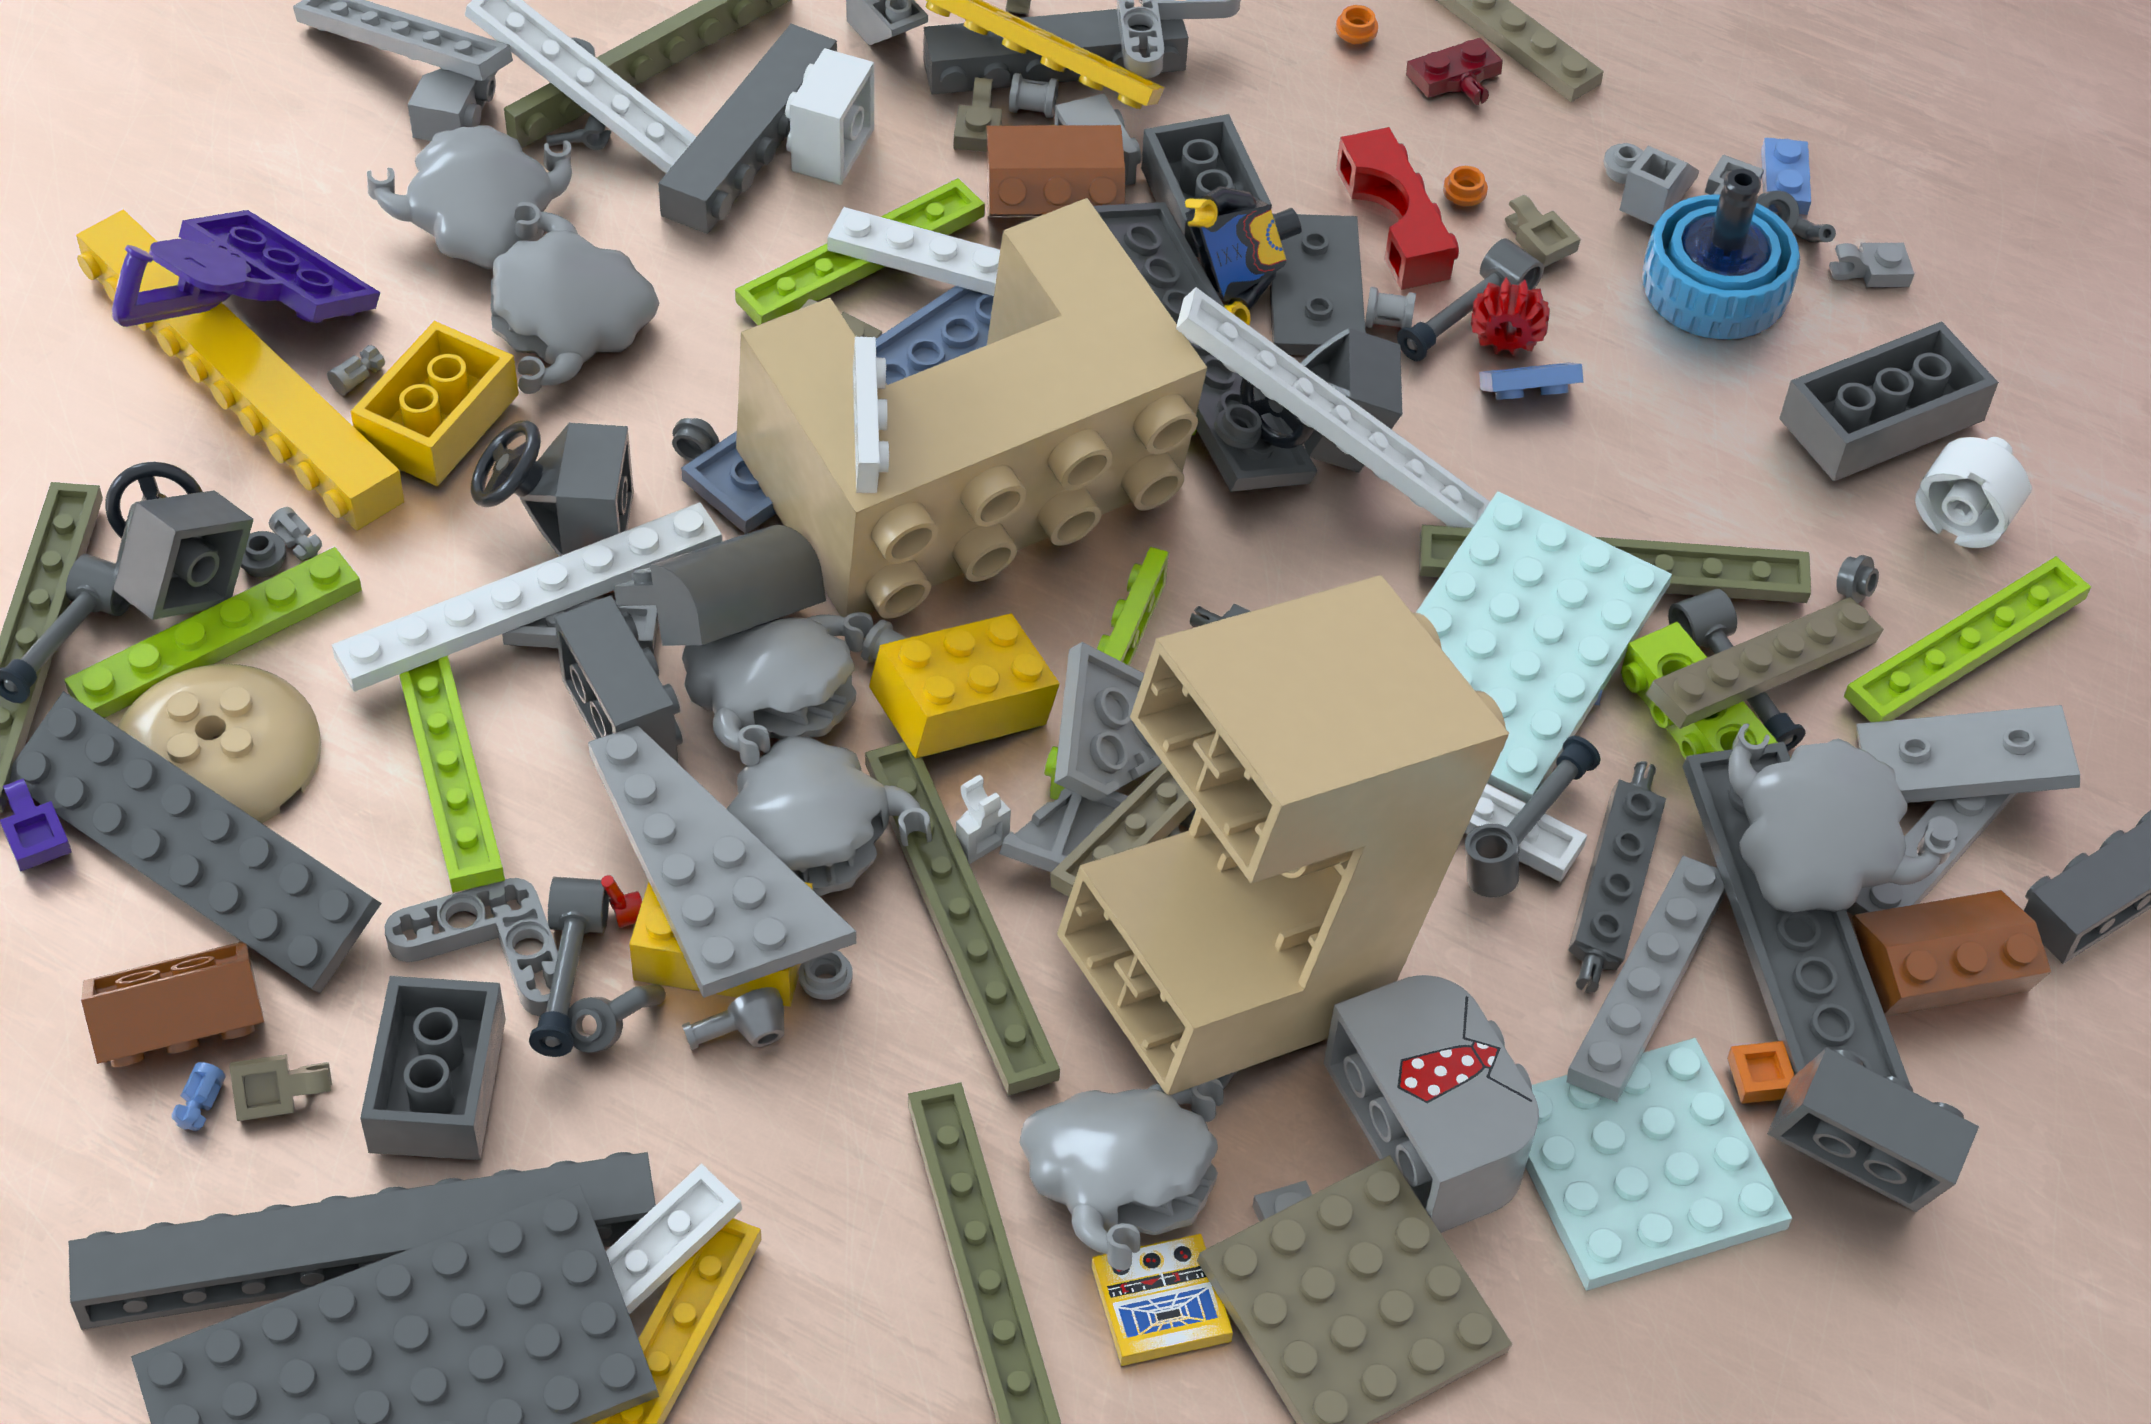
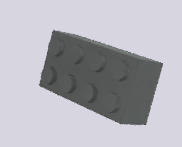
[1779,321,1999,481]

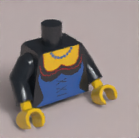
[1185,186,1302,325]

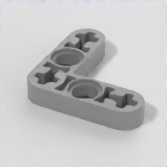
[1116,0,1241,79]
[384,878,558,1016]

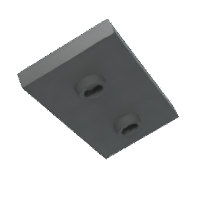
[1270,213,1366,355]

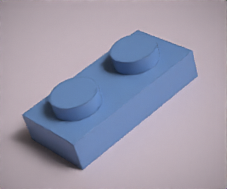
[1761,138,1811,215]
[1479,362,1583,400]

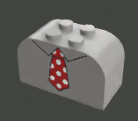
[1323,975,1539,1233]

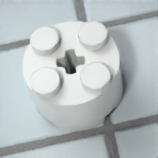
[1915,437,2032,548]

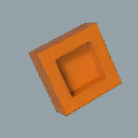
[1727,1041,1794,1104]

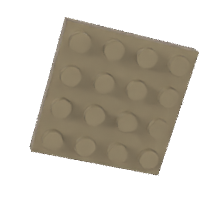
[1197,1155,1512,1424]

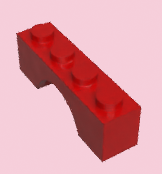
[1336,127,1459,290]

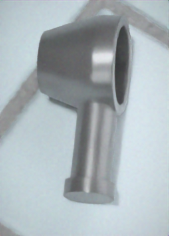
[682,987,784,1050]

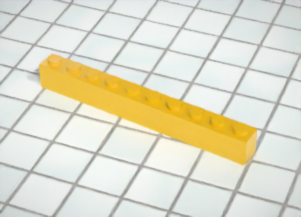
[76,209,405,531]

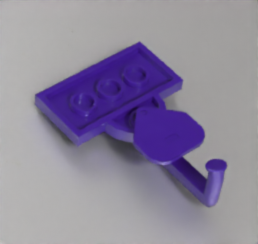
[112,210,380,327]

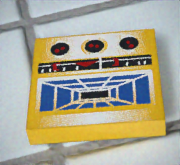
[1091,1234,1233,1366]

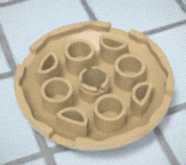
[118,664,321,823]

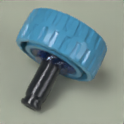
[1642,169,1800,340]

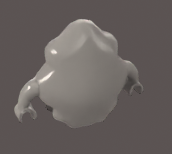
[367,125,572,269]
[491,202,660,394]
[682,612,873,766]
[1728,724,1956,913]
[727,736,932,896]
[1019,1079,1224,1271]

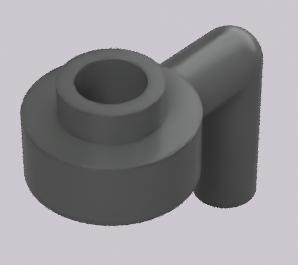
[1757,191,1836,242]
[568,984,666,1052]

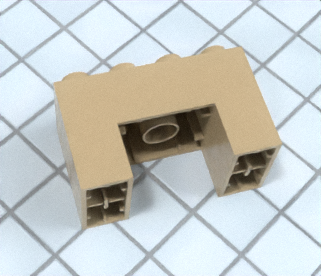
[736,198,1207,619]
[1057,575,1510,1095]

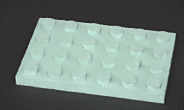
[1416,491,1672,803]

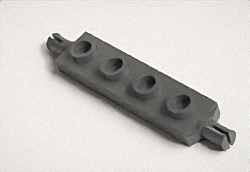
[1568,761,1666,993]

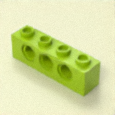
[1621,622,1778,760]

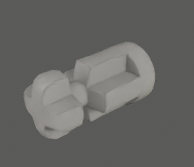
[327,345,385,395]
[268,507,322,561]

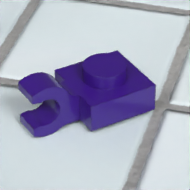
[0,778,72,872]

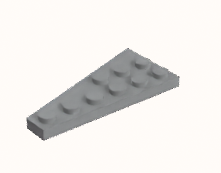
[588,726,856,998]

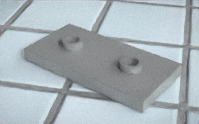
[1857,705,2080,803]

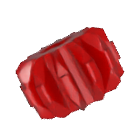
[1471,277,1550,357]

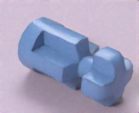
[171,1062,226,1131]

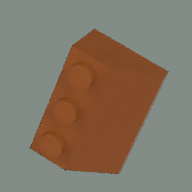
[986,125,1125,217]
[1851,890,2051,1017]
[81,942,264,1067]

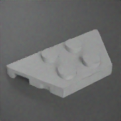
[999,788,1180,872]

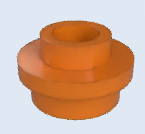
[1335,5,1378,44]
[1443,165,1488,207]

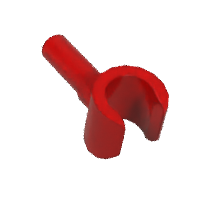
[601,875,642,928]

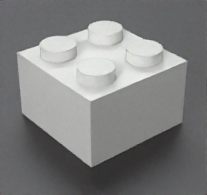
[785,48,874,185]

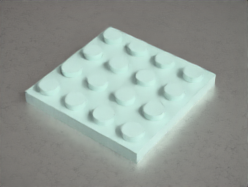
[1526,1038,1792,1291]

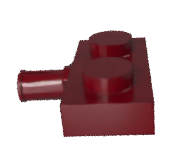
[1406,37,1503,105]

